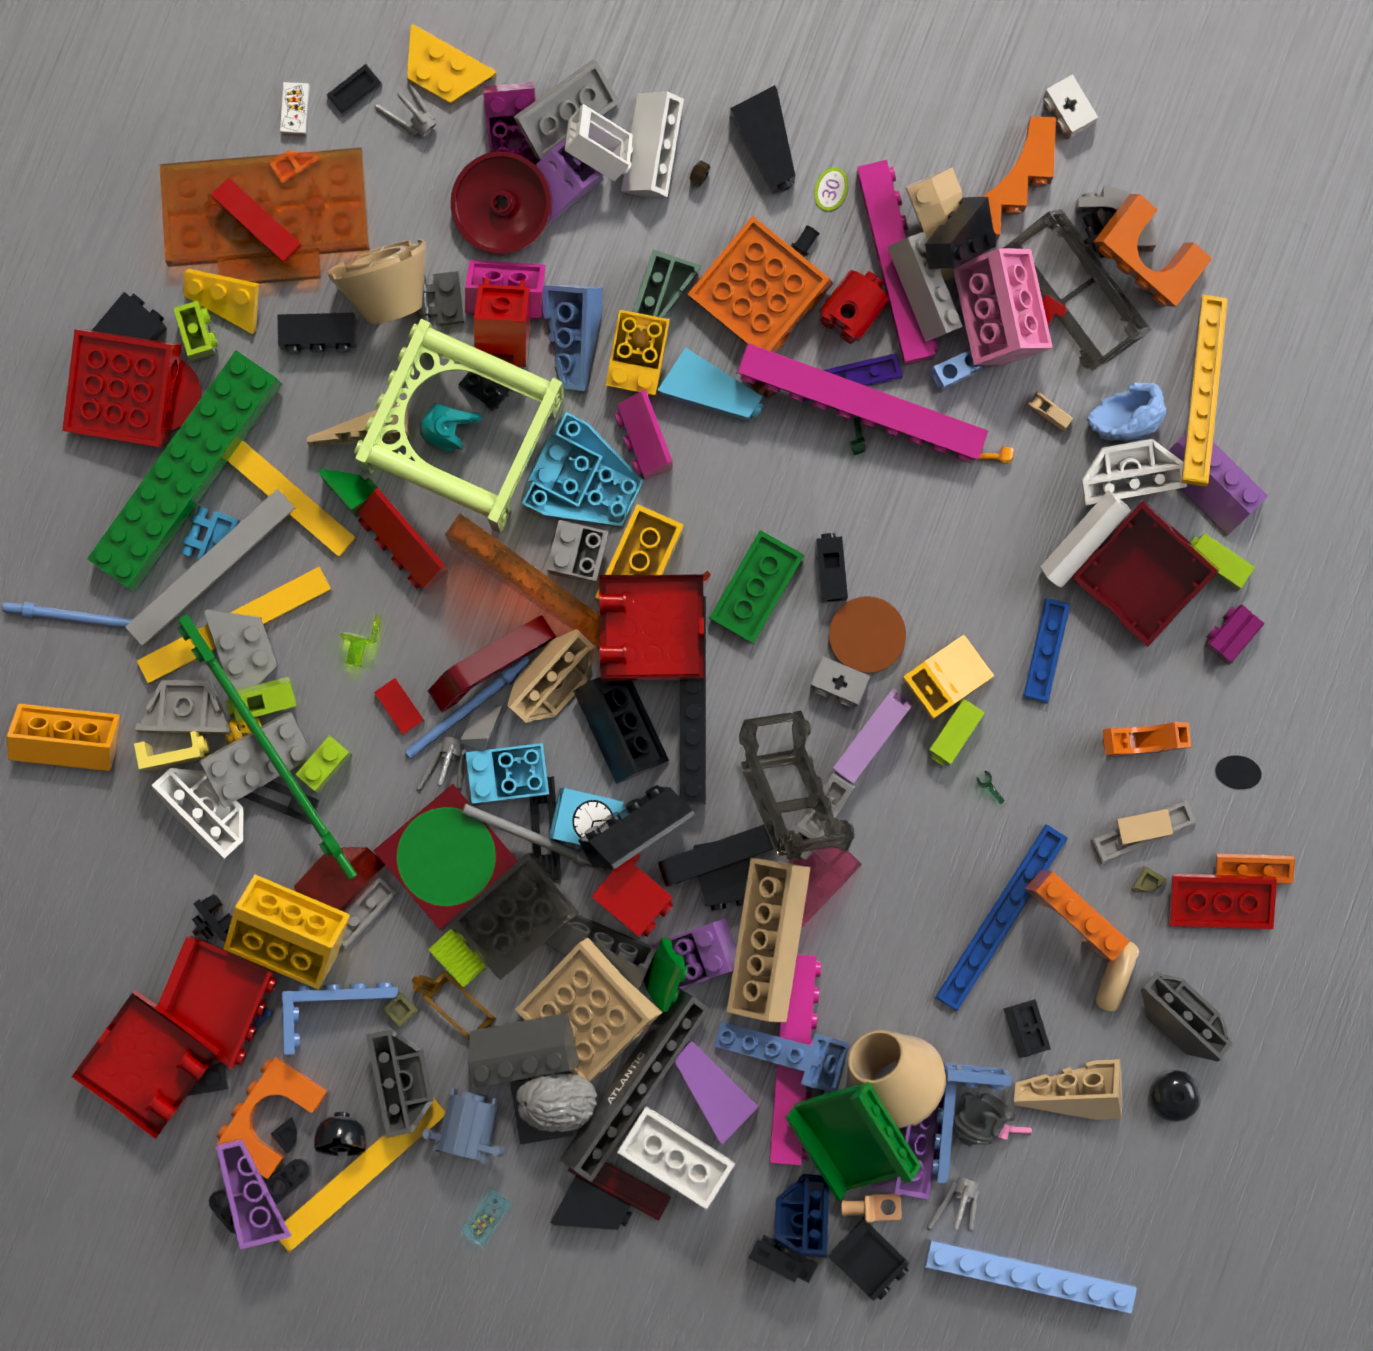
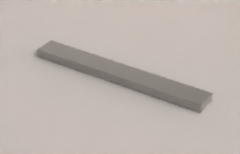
[125,489,296,646]

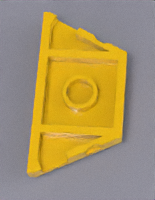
[407,24,497,105]

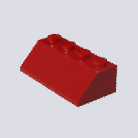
[357,488,448,591]

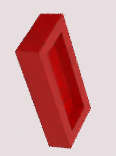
[374,678,425,735]

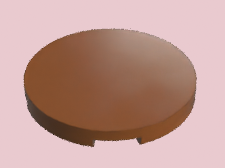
[829,596,906,673]

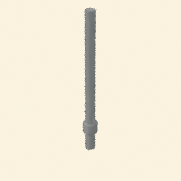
[461,804,605,872]

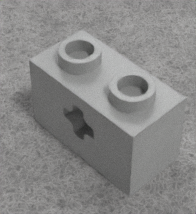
[810,656,870,708]

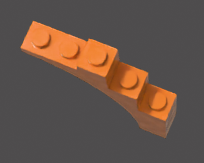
[982,116,1056,240]

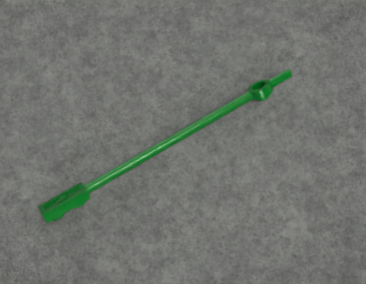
[177,614,357,881]

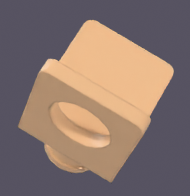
[842,1194,902,1222]

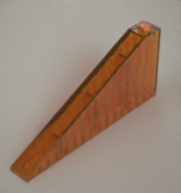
[445,513,600,648]

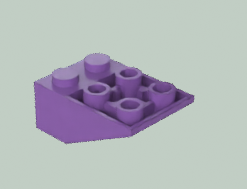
[536,138,603,225]
[650,918,737,989]

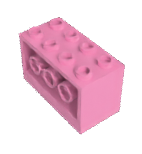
[953,248,1053,365]

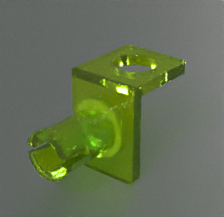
[340,613,382,667]

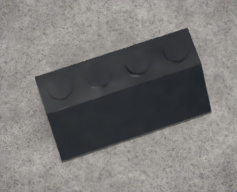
[573,677,669,784]
[578,785,696,869]

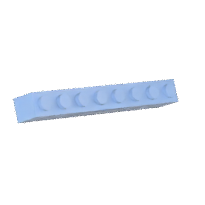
[924,1239,1137,1314]

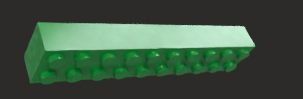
[87,350,282,592]

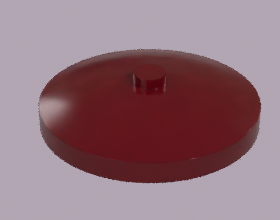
[450,151,552,254]

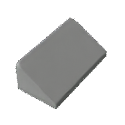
[460,705,502,751]

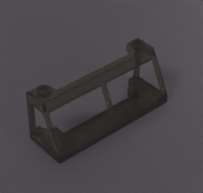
[1004,209,1152,371]

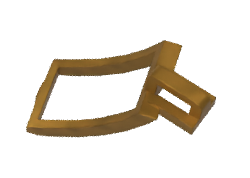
[412,971,496,1040]

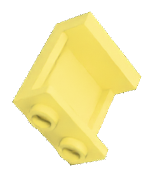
[134,731,210,773]

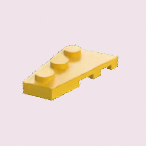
[183,269,259,334]

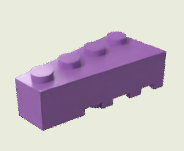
[216,1139,292,1250]

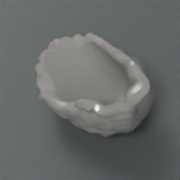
[516,1074,597,1132]

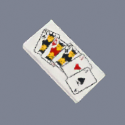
[280,82,310,135]

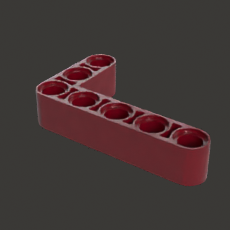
[427,615,556,712]

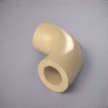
[1095,942,1139,1011]

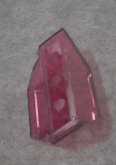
[792,847,862,928]

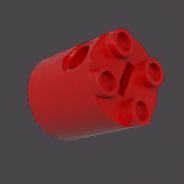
[819,270,890,344]

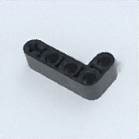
[209,1158,312,1234]

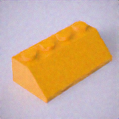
[7,704,120,771]

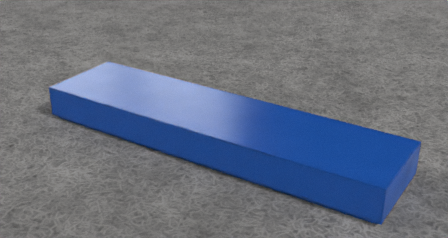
[1022,598,1071,703]

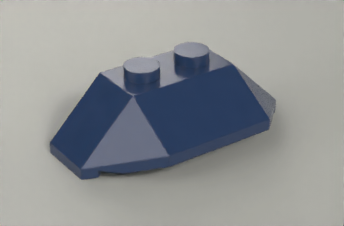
[774,1174,829,1258]

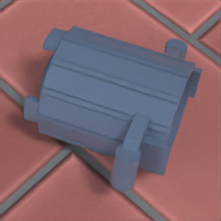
[422,1088,505,1164]

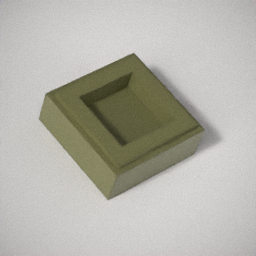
[382,991,418,1028]

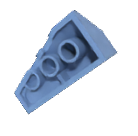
[543,285,603,391]

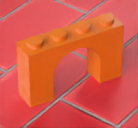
[1094,193,1212,307]
[1025,870,1130,961]
[216,1057,329,1179]

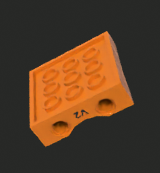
[688,215,833,353]

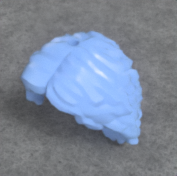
[1087,382,1167,442]

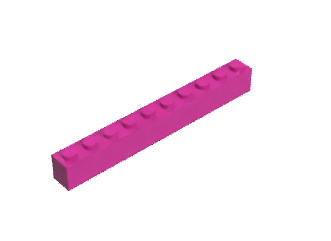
[736,343,988,463]

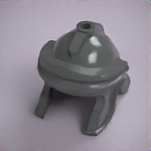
[953,1092,1015,1147]

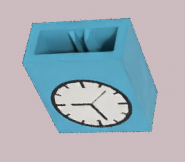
[549,788,625,846]

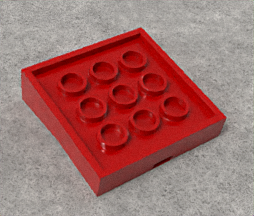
[62,329,182,447]
[599,574,705,681]
[71,989,220,1139]

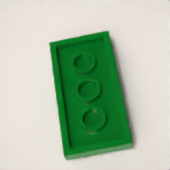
[709,530,804,644]

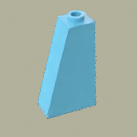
[658,347,764,422]

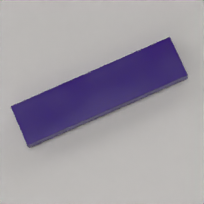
[803,353,903,402]

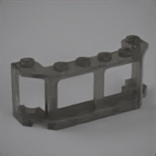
[739,711,855,861]

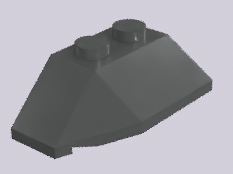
[1141,972,1233,1062]
[366,1029,434,1138]

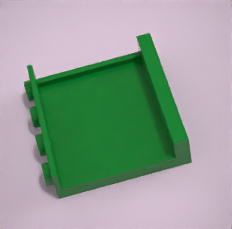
[785,1082,921,1201]

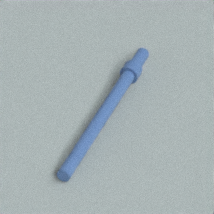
[2,602,133,629]
[405,656,531,758]

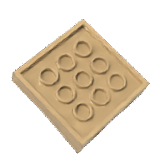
[515,938,662,1083]

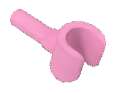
[997,1124,1032,1140]

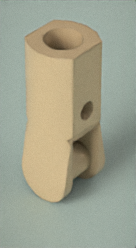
[1027,392,1074,432]

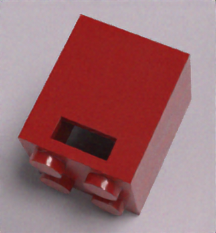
[474,278,530,367]
[591,853,673,938]

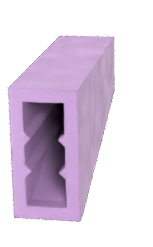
[833,688,914,784]

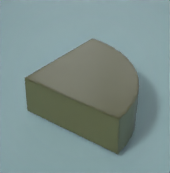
[1131,866,1167,892]

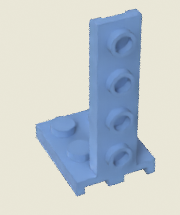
[282,982,398,1055]
[714,1021,850,1092]
[932,1063,1011,1183]

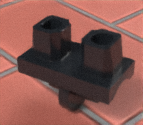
[1082,209,1114,259]
[192,894,232,941]

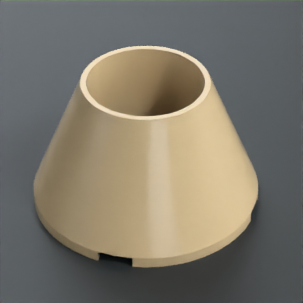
[327,239,426,325]
[846,1030,946,1129]

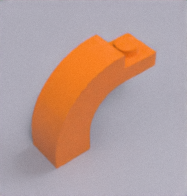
[1102,722,1192,756]

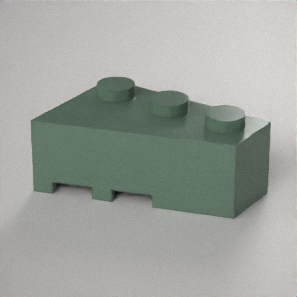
[632,249,701,318]

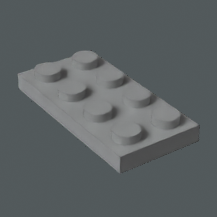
[514,59,620,160]
[199,711,312,807]

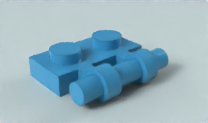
[181,506,240,560]

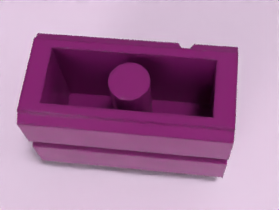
[1205,604,1264,665]

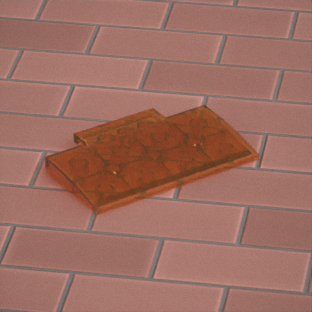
[160,147,370,284]

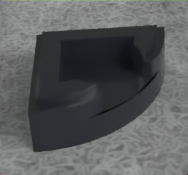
[271,1117,297,1154]

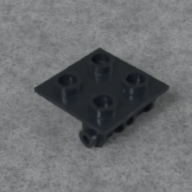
[458,367,523,412]

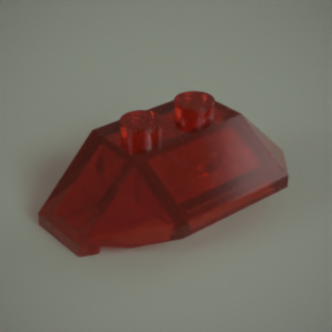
[294,847,386,911]

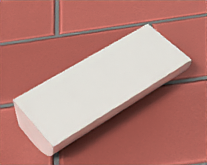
[621,91,684,197]
[1040,490,1131,588]

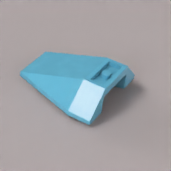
[521,412,644,526]

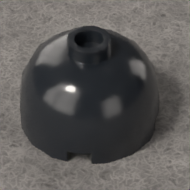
[1148,1070,1202,1122]
[314,1112,366,1156]

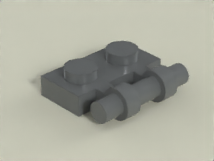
[417,271,464,326]

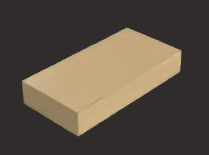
[1116,809,1173,845]

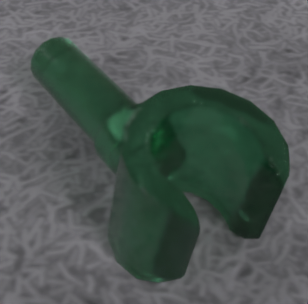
[850,418,866,455]
[977,771,1005,804]

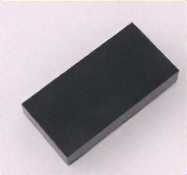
[326,64,382,116]

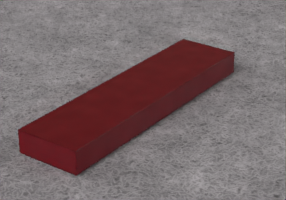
[568,1162,671,1221]

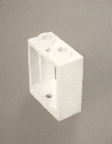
[565,104,633,182]

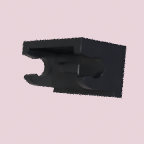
[1004,999,1051,1058]

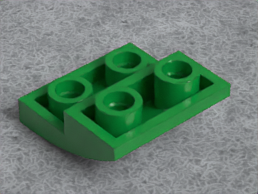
[644,937,687,1012]

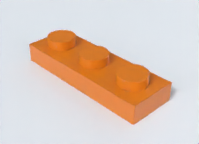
[1215,853,1295,884]

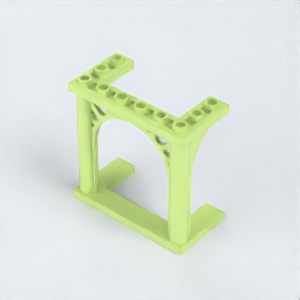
[354,319,565,533]

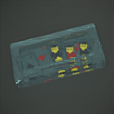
[461,1188,512,1246]

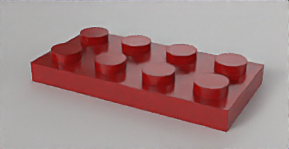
[1169,873,1277,929]

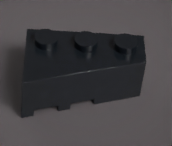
[925,197,996,269]

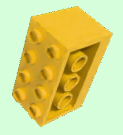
[223,875,350,990]

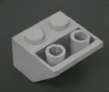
[547,520,609,582]

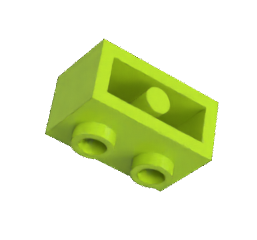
[173,300,218,362]

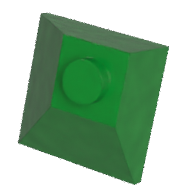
[318,469,378,517]

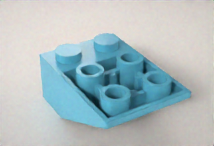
[466,743,549,806]

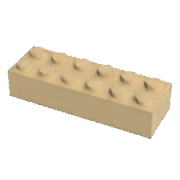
[727,858,811,1022]

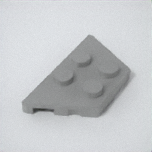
[204,609,277,690]
[135,680,231,734]

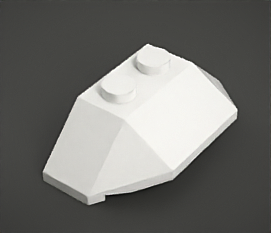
[1082,439,1187,505]
[152,768,243,859]

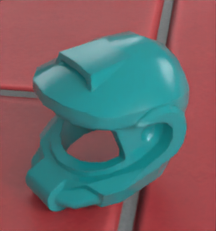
[420,403,482,452]

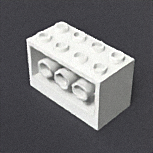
[618,1106,735,1209]

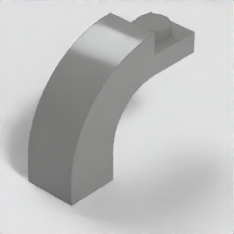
[1076,187,1157,251]
[784,773,855,860]

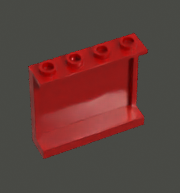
[158,936,277,1069]

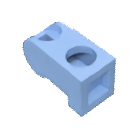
[929,350,982,393]

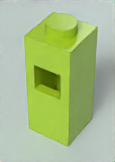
[1191,533,1255,591]
[225,677,297,722]
[928,699,985,766]

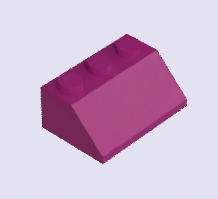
[465,260,546,319]
[614,390,673,480]

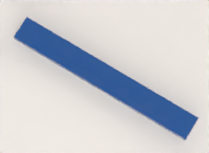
[934,824,1068,1012]

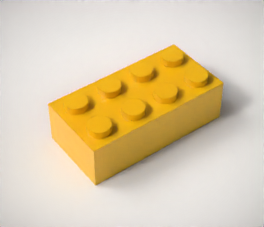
[595,504,684,602]

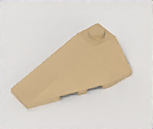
[905,167,962,281]
[306,404,411,446]
[1014,1059,1123,1120]

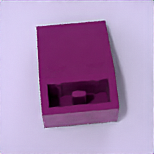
[483,82,540,163]

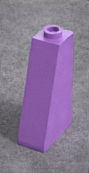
[675,1041,759,1144]

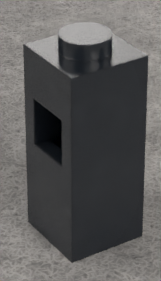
[816,533,848,603]

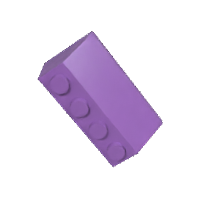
[1168,432,1268,536]
[872,1098,943,1199]

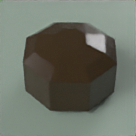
[690,160,711,187]

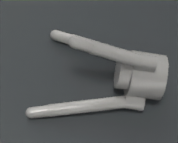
[375,82,437,137]
[417,737,466,791]
[927,1177,980,1231]

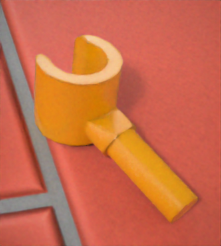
[979,446,1014,464]

